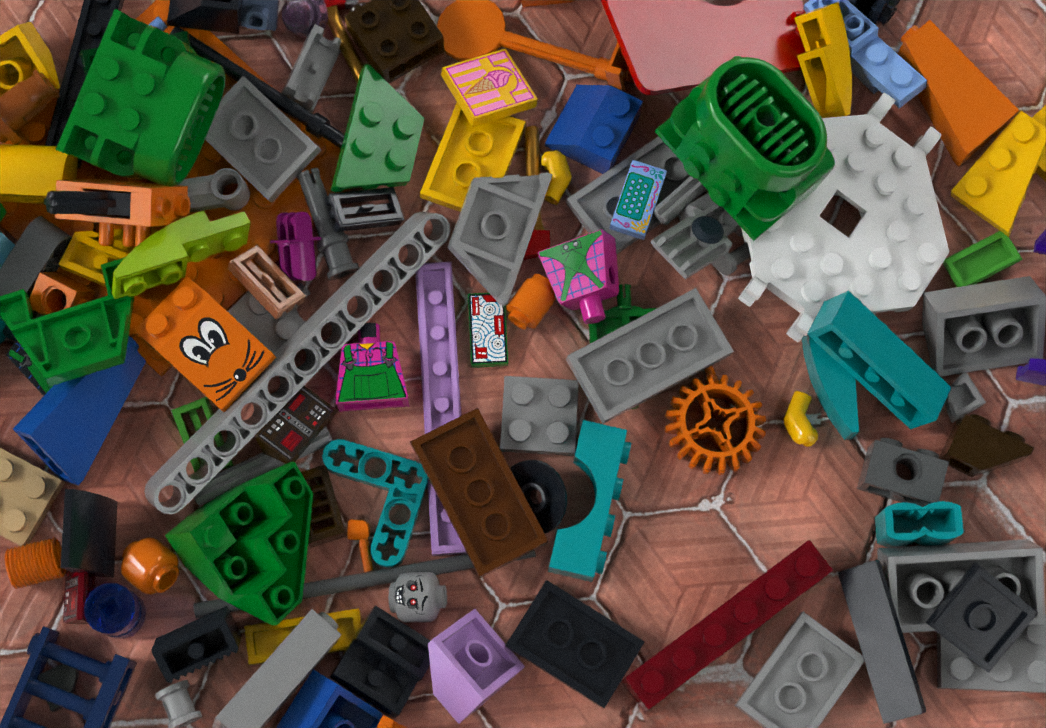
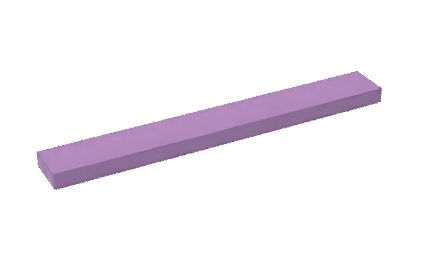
[416,262,467,556]

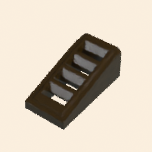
[301,465,347,548]

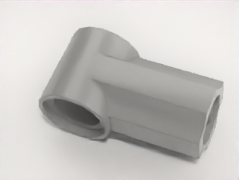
[180,168,250,212]

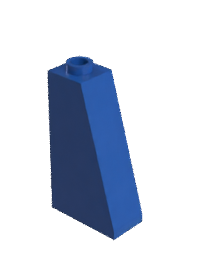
[13,336,146,486]

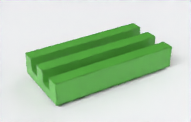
[171,397,234,472]

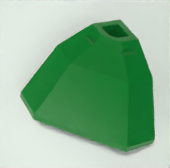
[165,462,313,625]

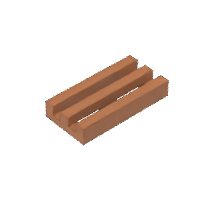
[227,245,306,320]

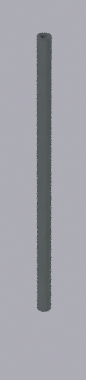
[193,550,536,619]

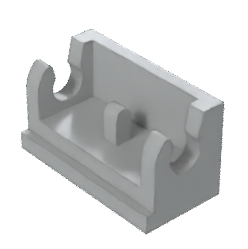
[281,24,342,113]

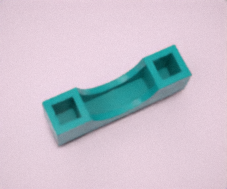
[548,420,632,582]

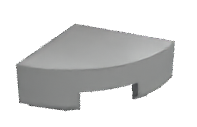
[946,372,986,423]

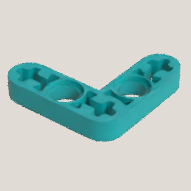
[322,439,428,569]

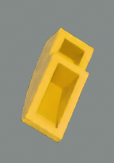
[794,2,852,118]

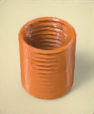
[4,537,66,589]

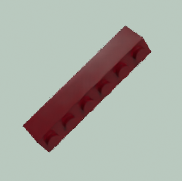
[621,540,833,713]

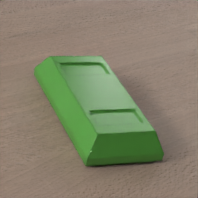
[942,231,1023,287]

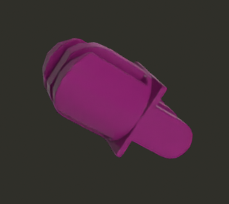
[270,212,321,281]

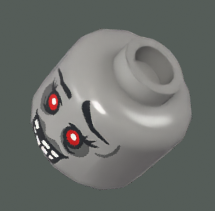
[388,572,447,623]

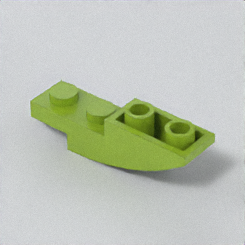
[112,210,251,299]

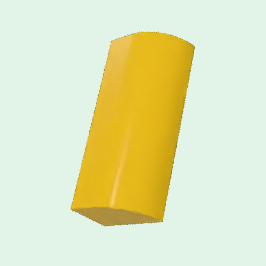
[0,144,78,204]

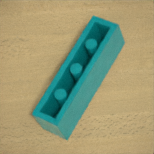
[807,290,952,429]

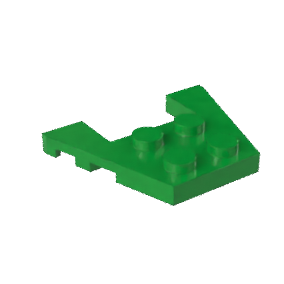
[0,257,134,387]

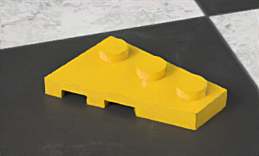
[951,110,1046,237]

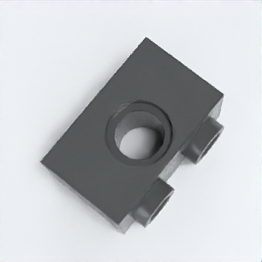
[857,438,949,507]

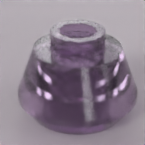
[282,0,328,39]

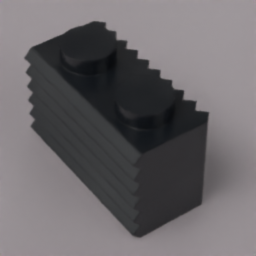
[151,606,242,683]

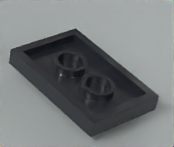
[505,580,645,709]

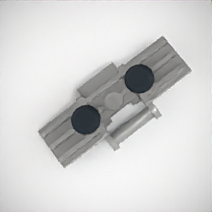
[650,193,750,280]

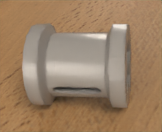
[155,680,203,728]

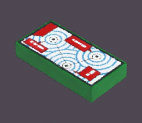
[468,293,508,368]

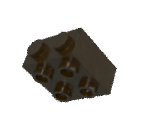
[345,0,445,84]

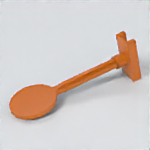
[437,0,634,93]

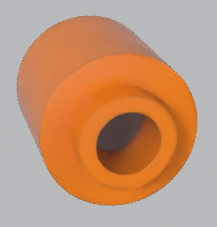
[506,274,556,330]

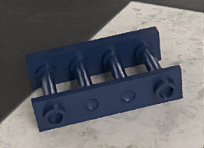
[0,626,137,728]

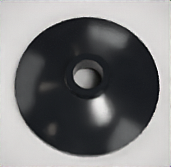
[510,460,567,534]

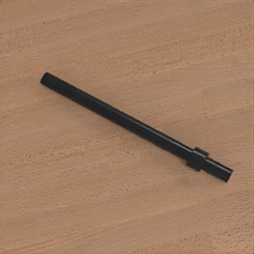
[171,26,345,149]

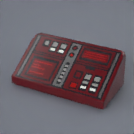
[63,570,95,624]

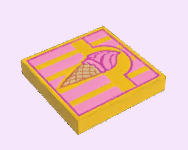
[441,48,538,127]

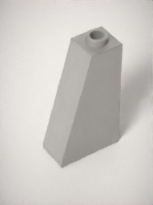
[212,609,342,728]

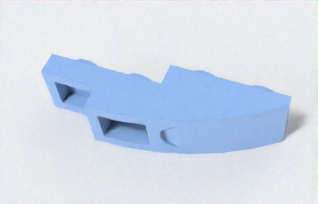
[804,0,927,108]

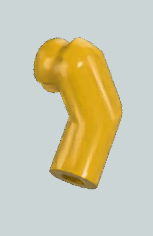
[541,150,572,205]
[783,391,818,447]

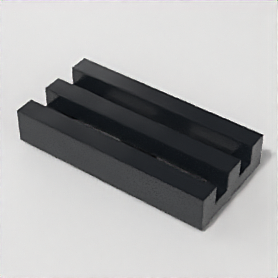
[325,187,404,232]

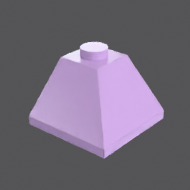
[428,609,525,724]

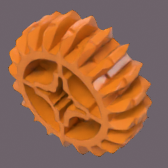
[665,374,766,475]

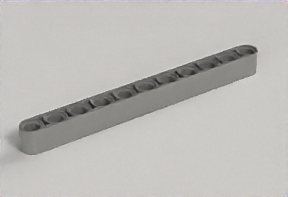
[144,212,451,514]

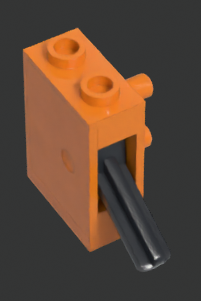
[44,179,191,247]

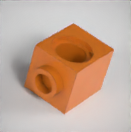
[29,272,95,315]

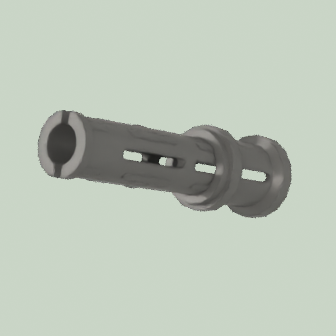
[297,168,359,280]

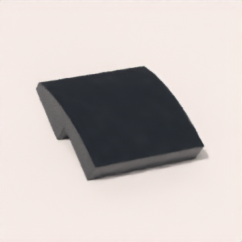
[61,489,118,577]
[330,605,430,718]

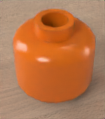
[121,537,179,595]

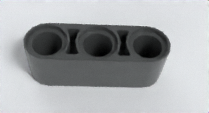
[0,216,72,298]

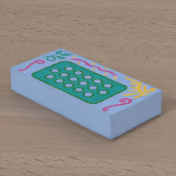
[609,160,667,240]

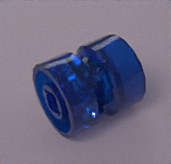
[84,583,146,639]

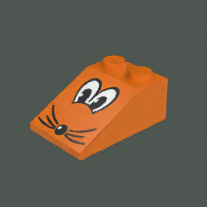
[134,276,277,412]

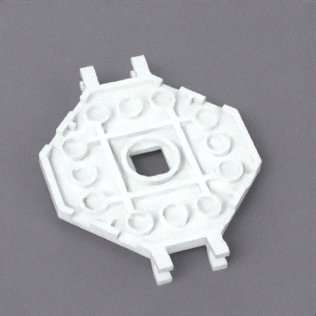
[738,92,949,343]

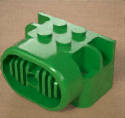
[56,9,226,186]
[655,56,835,241]

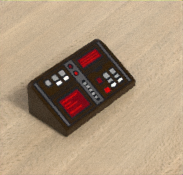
[255,386,337,464]

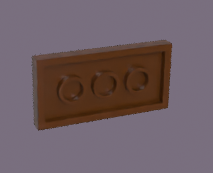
[410,408,548,578]

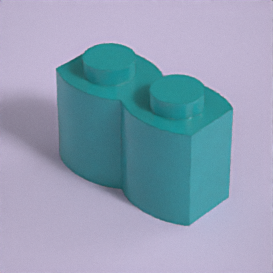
[875,501,964,548]

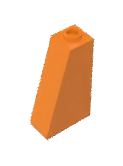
[897,20,1020,167]

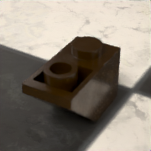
[939,414,1034,477]

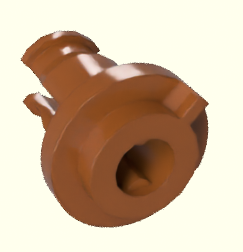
[0,69,60,145]

